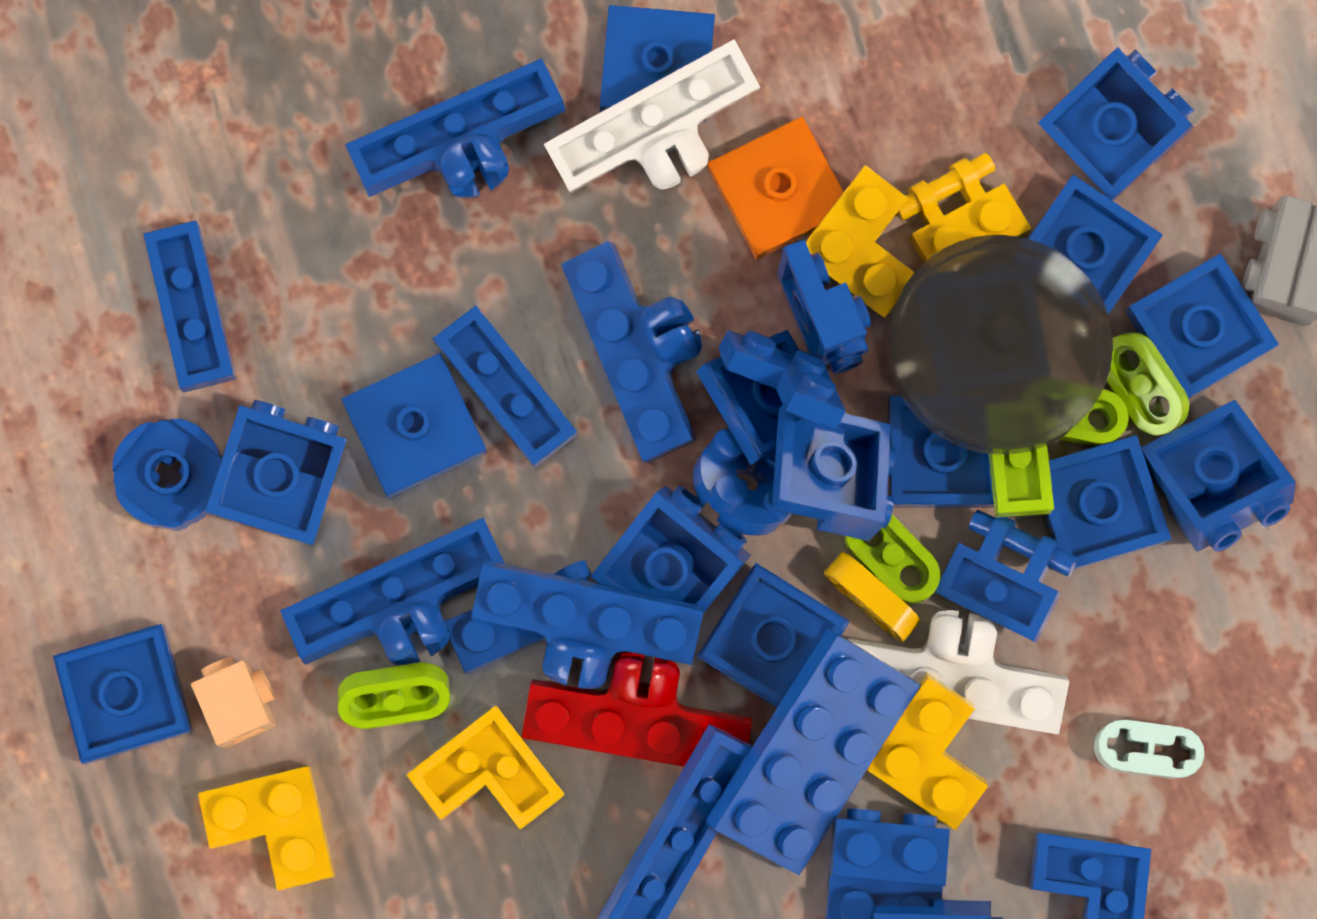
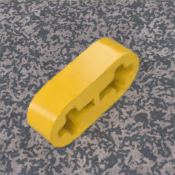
[823,552,921,643]

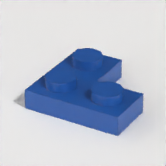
[718,330,846,430]
[1029,833,1151,919]

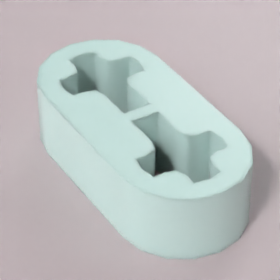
[1094,720,1205,779]

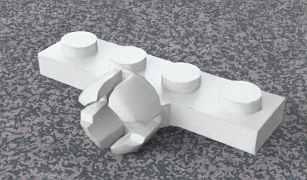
[544,39,760,193]
[847,610,1069,735]

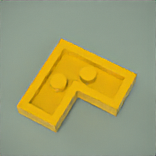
[805,165,918,318]
[867,672,988,831]
[406,705,565,830]
[198,766,335,891]

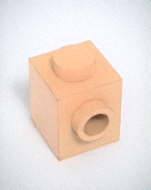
[191,657,277,749]

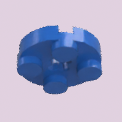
[112,418,222,531]
[693,429,793,536]

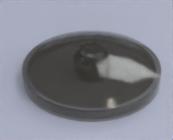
[888,235,1113,455]

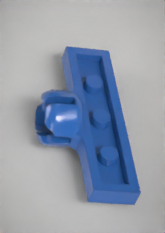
[345,58,566,199]
[561,241,702,463]
[280,517,505,666]
[471,560,704,689]

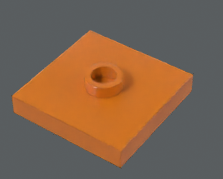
[707,116,843,260]

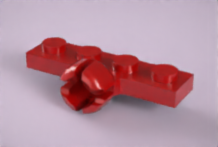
[521,652,752,767]

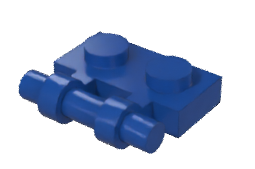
[935,509,1078,643]

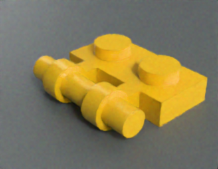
[896,152,1032,277]

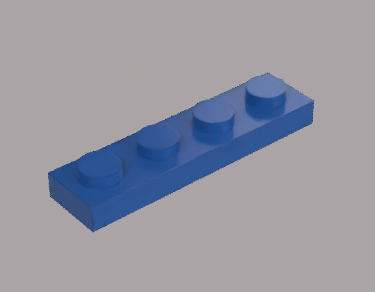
[597,724,753,919]

